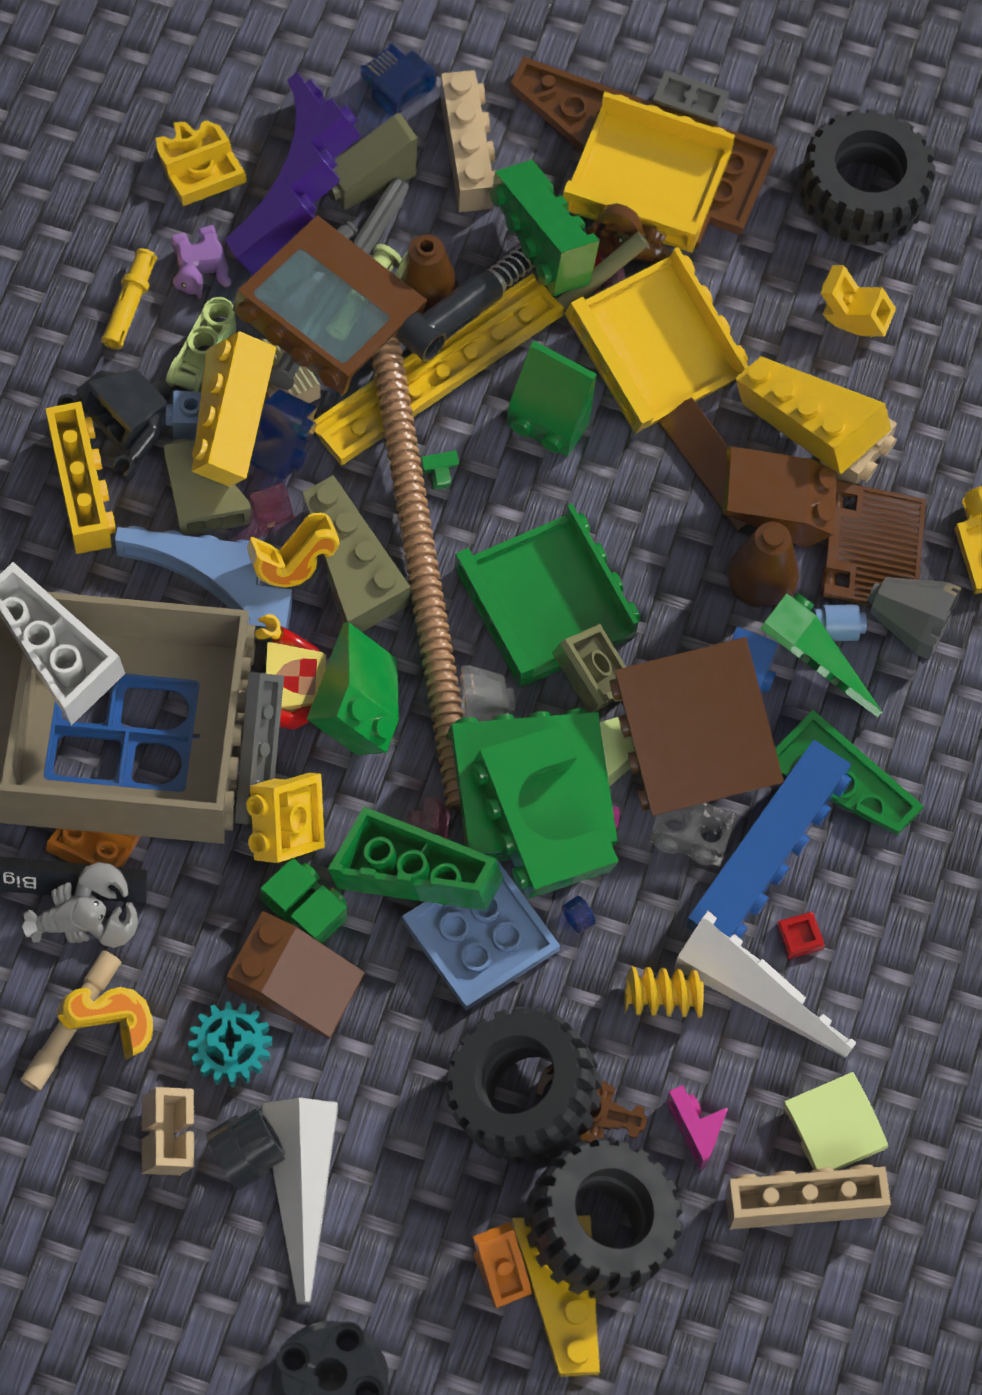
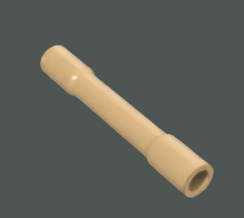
[20,951,121,1092]

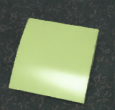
[784,1072,888,1171]

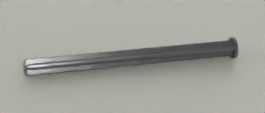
[269,178,409,390]

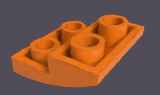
[46,828,141,867]

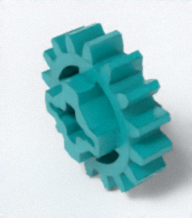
[188,1001,272,1087]

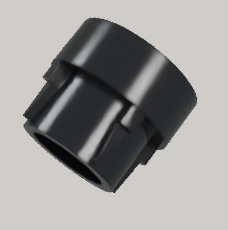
[206,1108,285,1191]

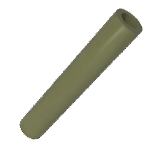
[557,232,649,310]

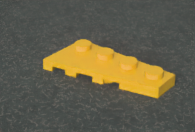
[511,1215,600,1377]

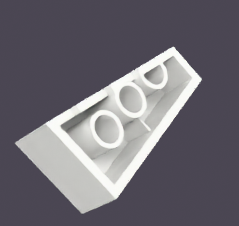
[0,562,125,725]

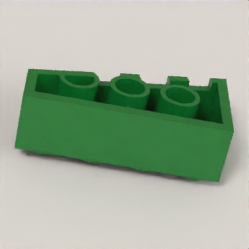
[328,807,503,911]

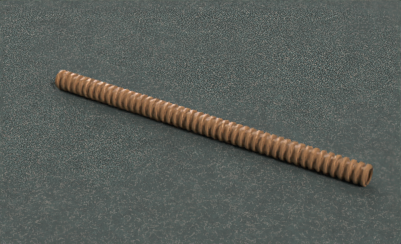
[364,306,464,811]

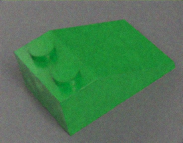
[507,341,596,457]
[307,622,399,755]

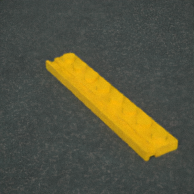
[310,273,564,466]

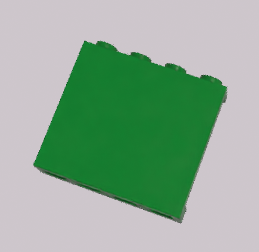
[454,503,640,688]
[446,709,618,861]

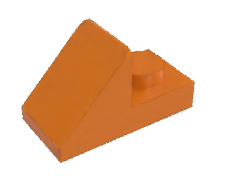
[473,1222,533,1308]

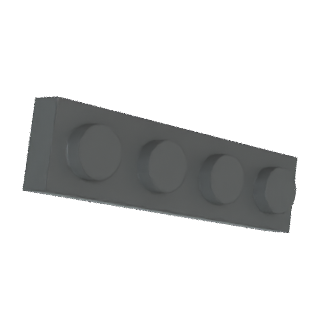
[235,672,284,825]

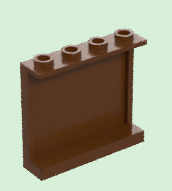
[609,637,784,817]

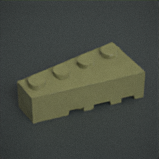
[303,475,410,632]

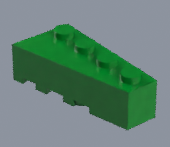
[490,160,600,297]

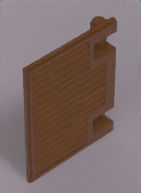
[820,480,926,607]

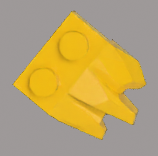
[156,120,247,206]

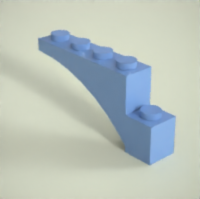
[115,526,292,642]

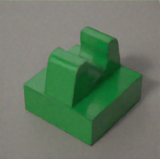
[420,450,459,490]

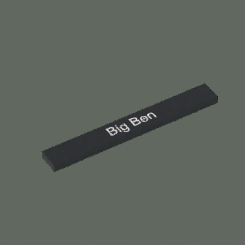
[0,857,148,904]

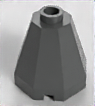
[867,577,961,660]

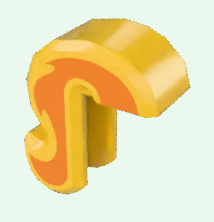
[247,513,340,588]
[57,987,153,1060]

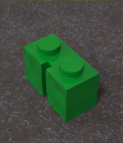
[261,858,347,944]

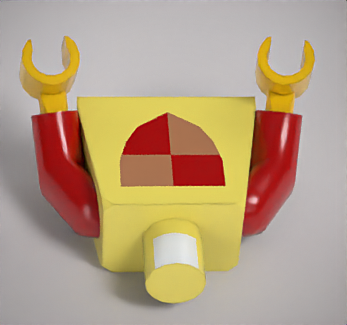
[255,614,326,730]

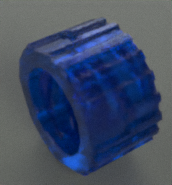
[562,895,596,933]

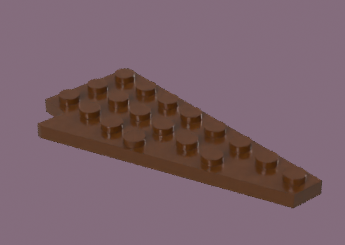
[510,56,777,250]

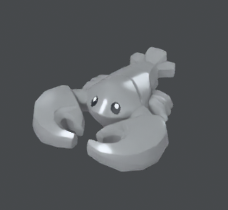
[22,862,138,948]

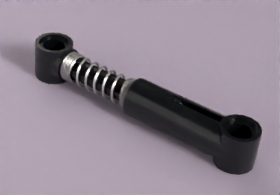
[396,246,535,362]

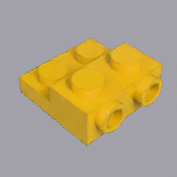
[246,773,325,863]

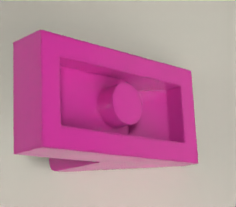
[666,1085,728,1170]

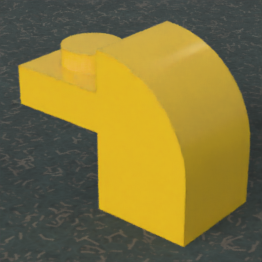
[820,265,896,337]

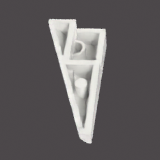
[674,911,856,1058]

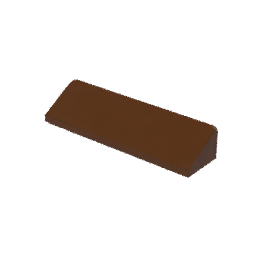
[659,397,751,533]

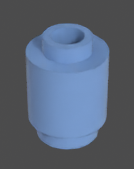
[813,605,867,641]

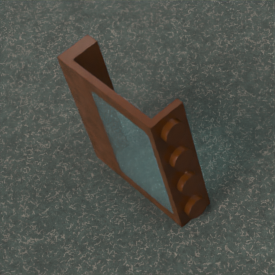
[232,215,427,396]

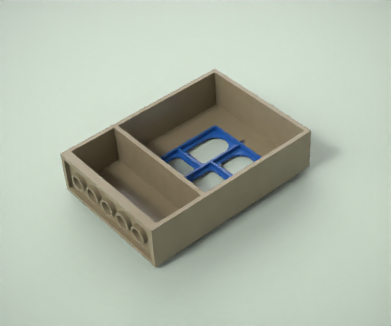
[0,592,256,844]

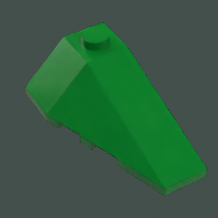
[760,592,882,718]

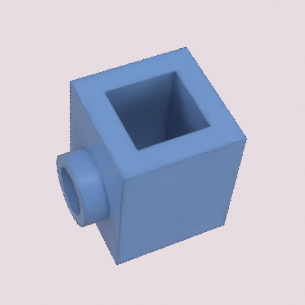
[166,391,201,440]

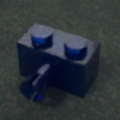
[250,389,317,480]

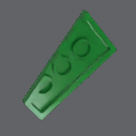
[775,710,924,836]

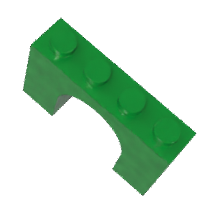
[472,723,619,899]

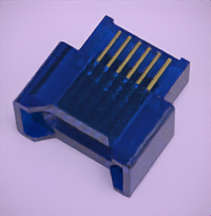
[360,43,437,116]

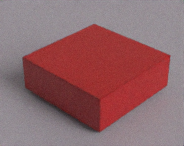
[776,911,825,959]

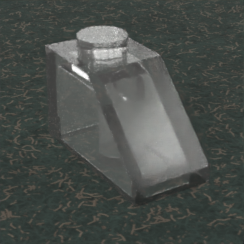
[459,665,515,721]

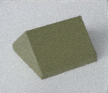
[552,624,626,713]

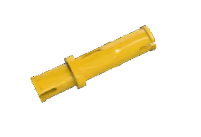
[101,248,157,350]

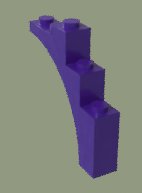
[225,72,362,275]

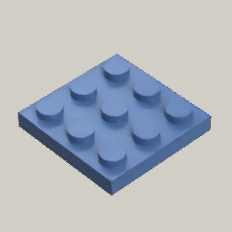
[402,861,560,1011]

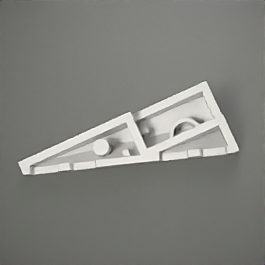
[262,1098,338,1306]

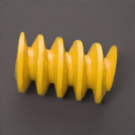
[624,966,704,1018]

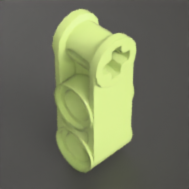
[166,297,237,392]

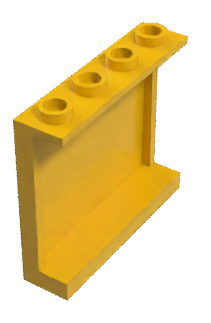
[563,92,735,253]
[565,247,749,434]

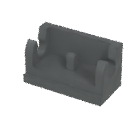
[653,70,729,126]

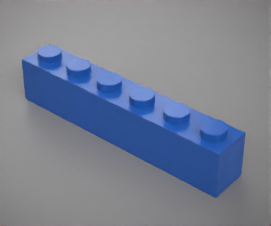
[687,740,852,939]

